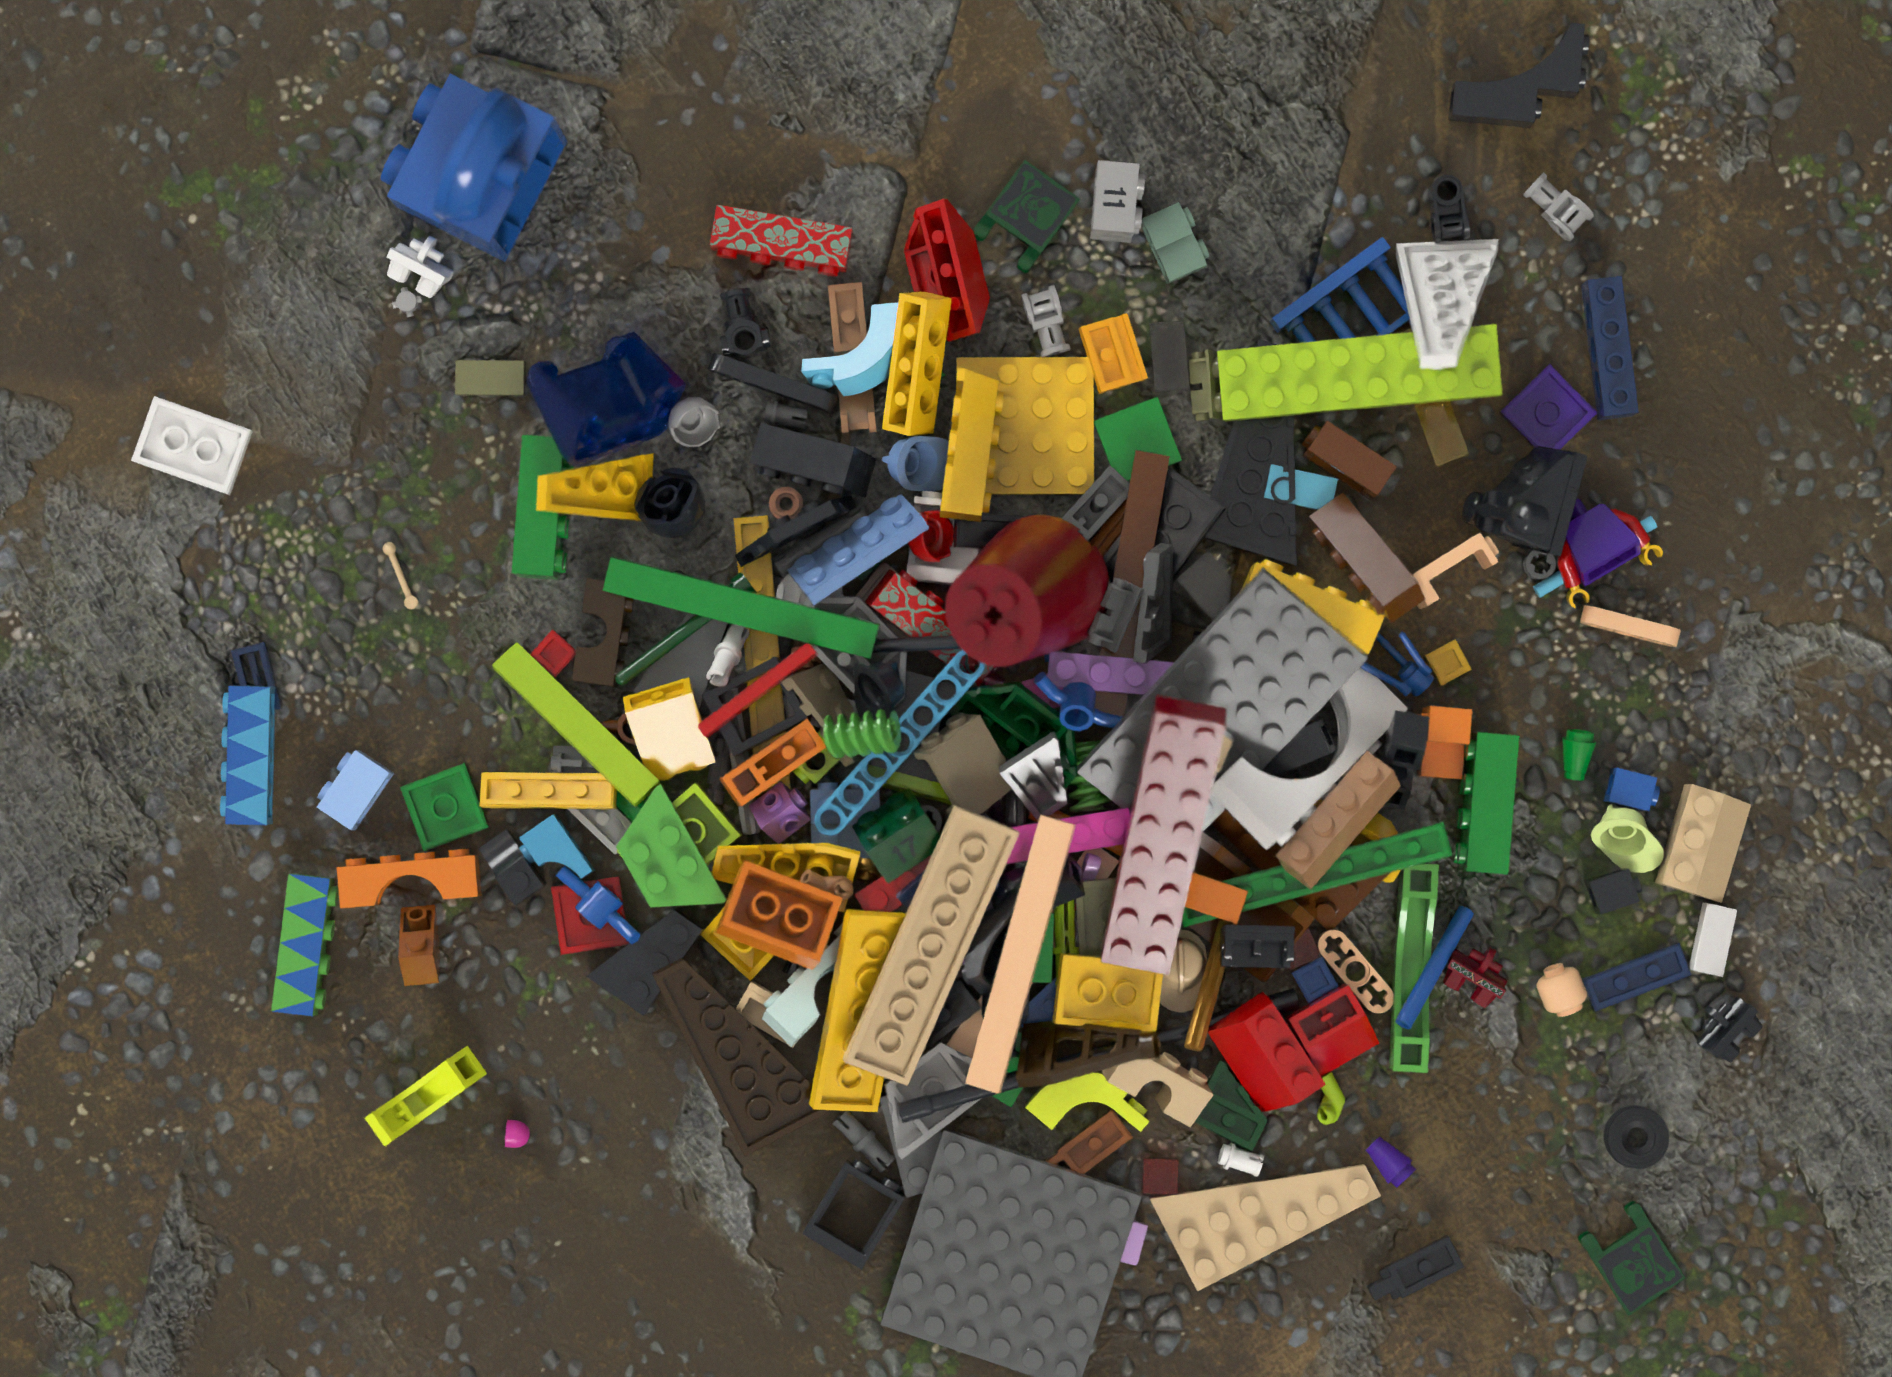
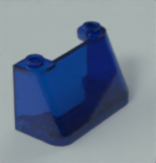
[526,332,686,466]

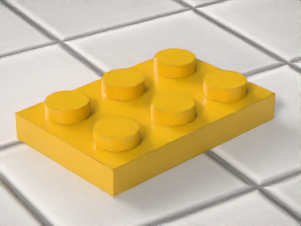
[1052,953,1163,1032]

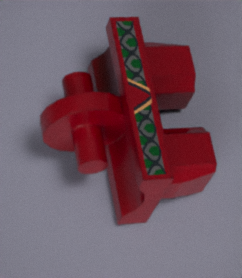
[1443,947,1507,1008]

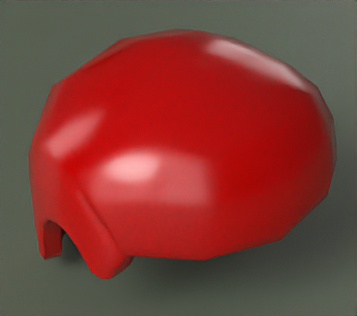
[908,510,954,562]

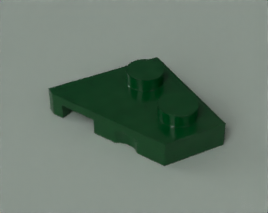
[1194,1060,1268,1152]

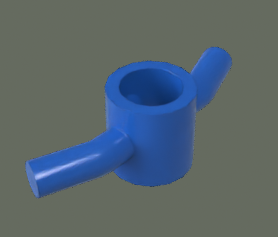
[1033,672,1123,731]
[556,865,640,944]

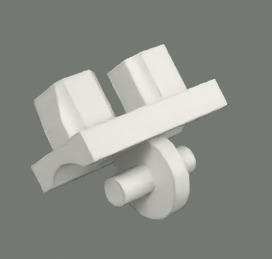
[387,236,454,298]

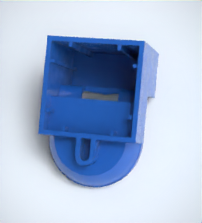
[380,73,568,262]

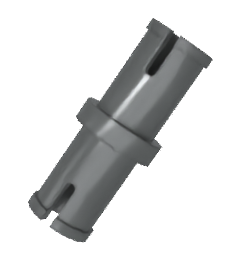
[832,1111,895,1173]

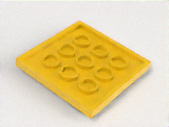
[956,357,1094,495]

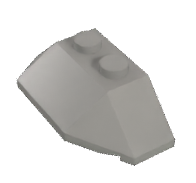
[802,596,907,704]

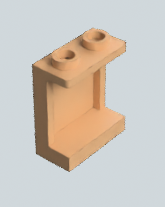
[1412,533,1499,609]

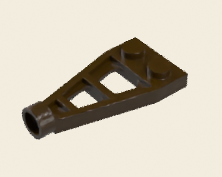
[1016,1021,1160,1088]

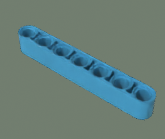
[814,650,986,836]

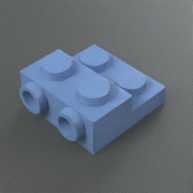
[810,783,880,858]

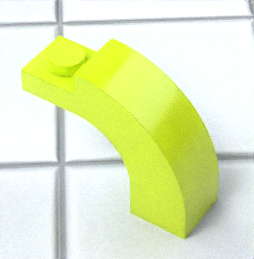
[365,1046,487,1146]
[1025,1071,1150,1132]

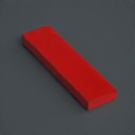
[697,643,818,738]

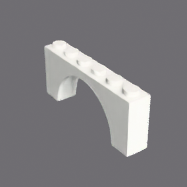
[1211,668,1408,850]

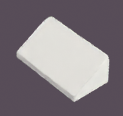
[1689,902,1737,977]

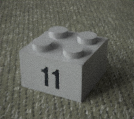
[1090,160,1145,243]

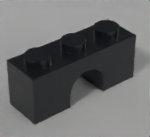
[1379,710,1430,810]

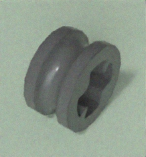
[1523,551,1556,580]

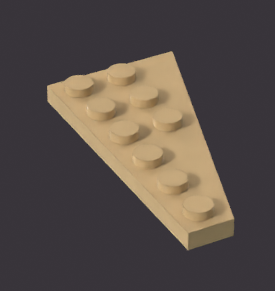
[1149,1164,1381,1291]

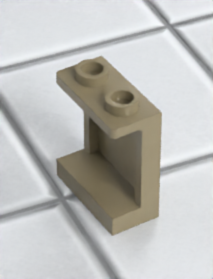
[913,713,1012,817]

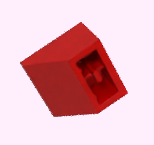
[1285,983,1379,1077]

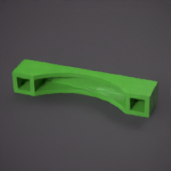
[1388,864,1439,1073]

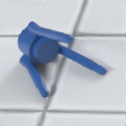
[1360,631,1434,697]

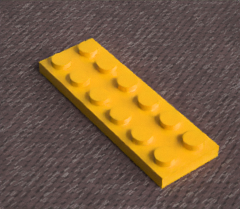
[809,910,906,1112]

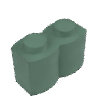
[1141,202,1209,284]

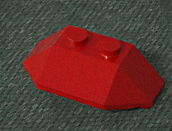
[904,199,990,342]

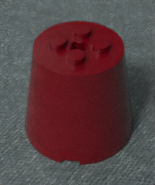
[946,515,1110,667]

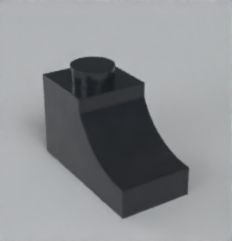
[479,829,547,906]

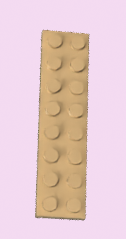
[842,805,1019,1086]

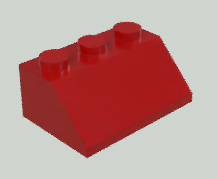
[1207,991,1326,1112]

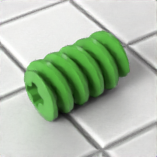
[824,709,901,759]
[1068,740,1112,813]

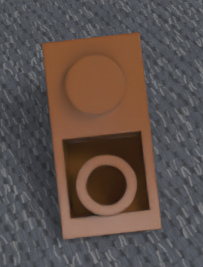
[398,905,440,986]

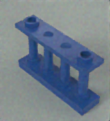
[1270,237,1411,343]

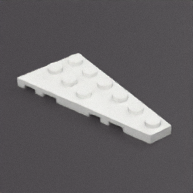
[1396,239,1499,369]

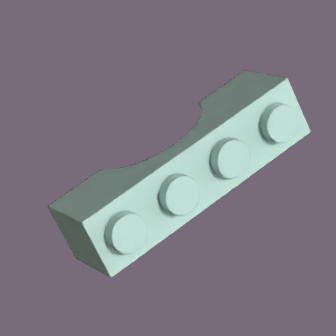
[762,923,843,1047]

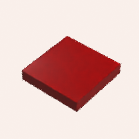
[551,876,630,955]

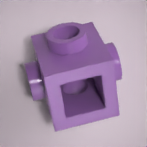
[749,781,811,844]

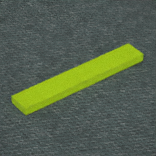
[492,642,660,807]

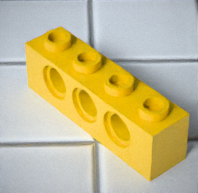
[882,292,952,436]

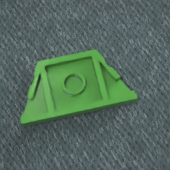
[616,784,727,907]

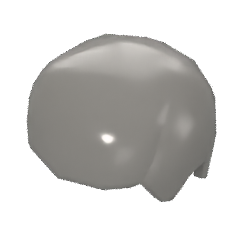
[668,397,720,447]

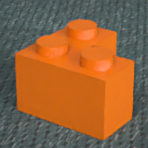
[1417,706,1472,780]

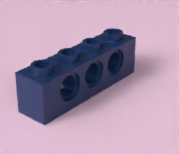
[1581,276,1639,421]

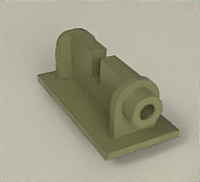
[1188,349,1223,422]

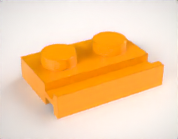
[1078,313,1148,394]

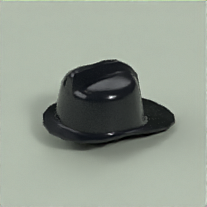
[853,660,904,721]

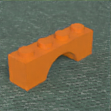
[337,849,482,909]

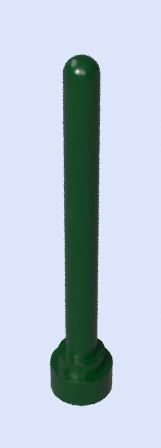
[615,572,757,685]

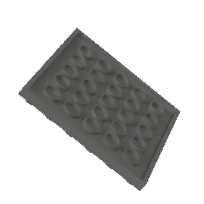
[881,1128,1142,1377]

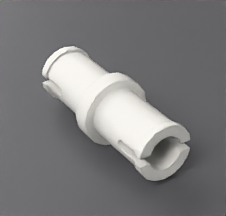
[706,623,749,687]

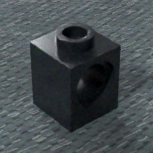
[1584,868,1642,915]

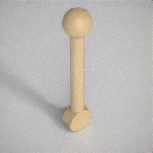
[382,542,419,609]

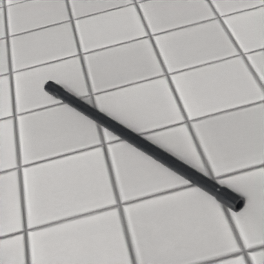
[897,988,1299,1123]

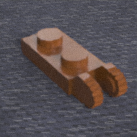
[1046,1109,1133,1174]

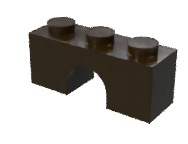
[572,578,635,687]

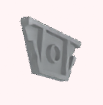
[885,1042,980,1160]

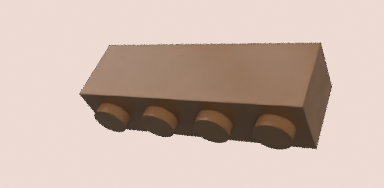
[1276,751,1401,890]

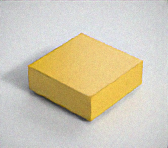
[1424,639,1472,686]

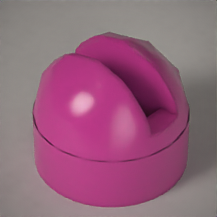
[505,1120,530,1148]

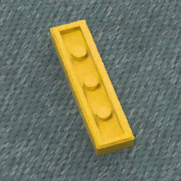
[479,772,617,809]

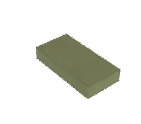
[455,360,525,396]

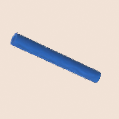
[1395,906,1474,1029]

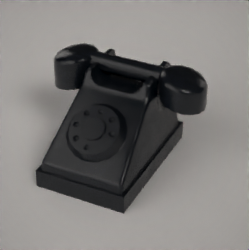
[1462,446,1588,557]

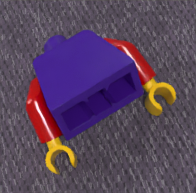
[1557,499,1663,608]

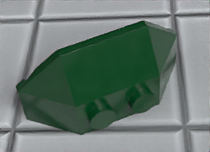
[949,681,1078,789]

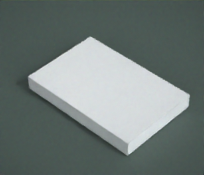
[131,396,253,495]

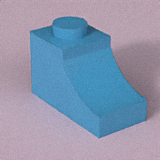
[519,814,596,879]

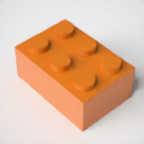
[715,861,843,970]

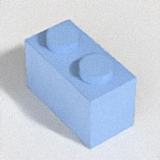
[317,750,394,830]

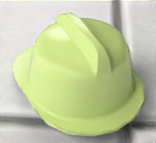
[1591,803,1664,873]

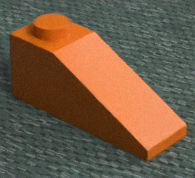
[719,719,826,807]

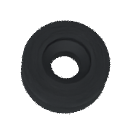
[1604,1105,1669,1169]

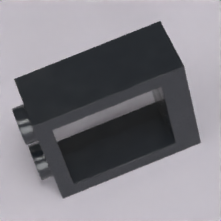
[702,656,810,757]
[802,1158,905,1270]

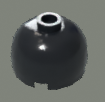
[634,468,705,538]

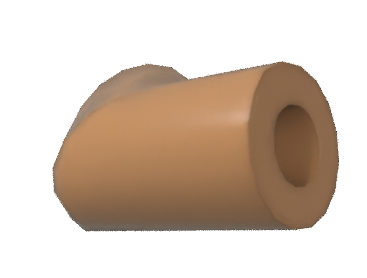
[800,870,853,900]

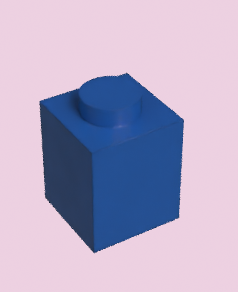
[1603,768,1660,811]

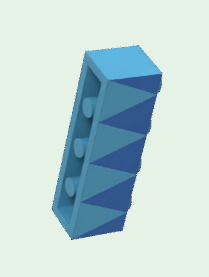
[220,686,275,825]

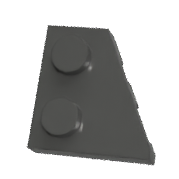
[999,732,1067,822]

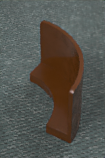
[1189,831,1315,982]

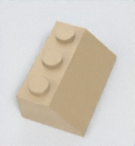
[1655,784,1751,903]

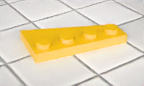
[536,453,654,522]

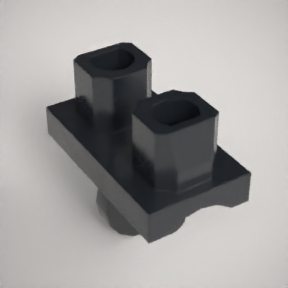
[1696,996,1763,1063]

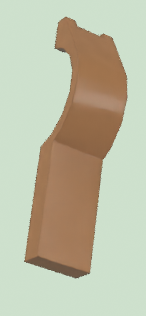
[828,282,877,435]

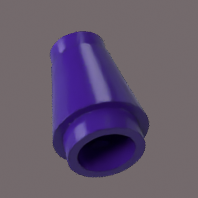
[1365,1137,1416,1188]

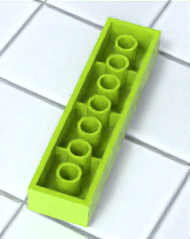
[1217,324,1502,422]

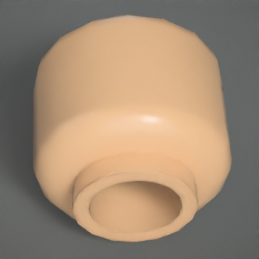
[1536,963,1587,1017]

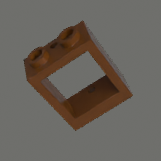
[1302,421,1397,501]

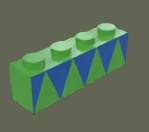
[271,873,339,1016]

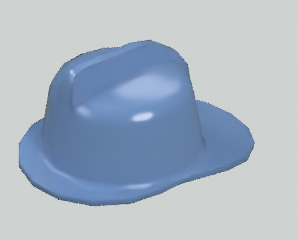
[882,436,949,492]

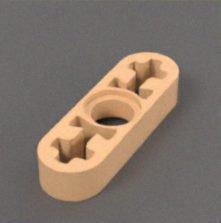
[1580,605,1681,647]
[1317,929,1394,1013]

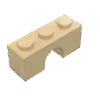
[1101,1043,1214,1127]

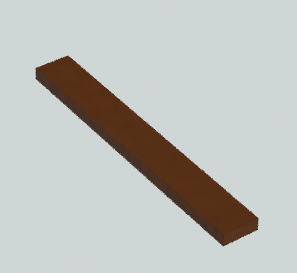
[1095,450,1170,717]

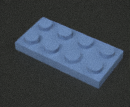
[787,494,929,605]

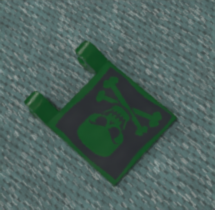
[973,160,1080,274]
[1578,1200,1686,1316]

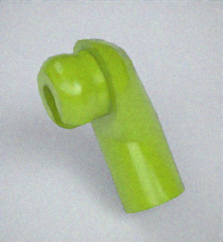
[1317,1072,1345,1125]

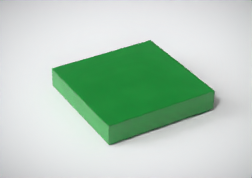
[1094,397,1182,482]
[400,763,489,851]

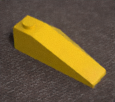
[712,843,861,912]

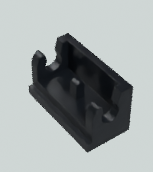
[1220,925,1295,969]

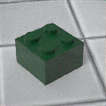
[852,788,940,883]

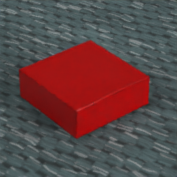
[530,629,576,678]

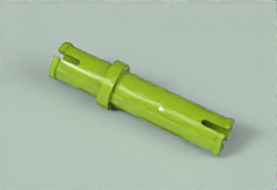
[1053,900,1079,985]

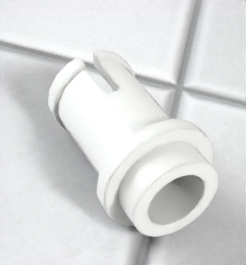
[1218,1142,1264,1176]

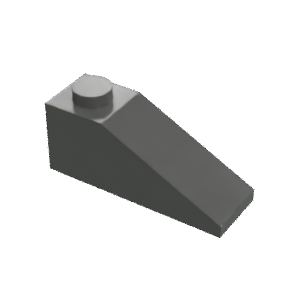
[1061,466,1130,541]

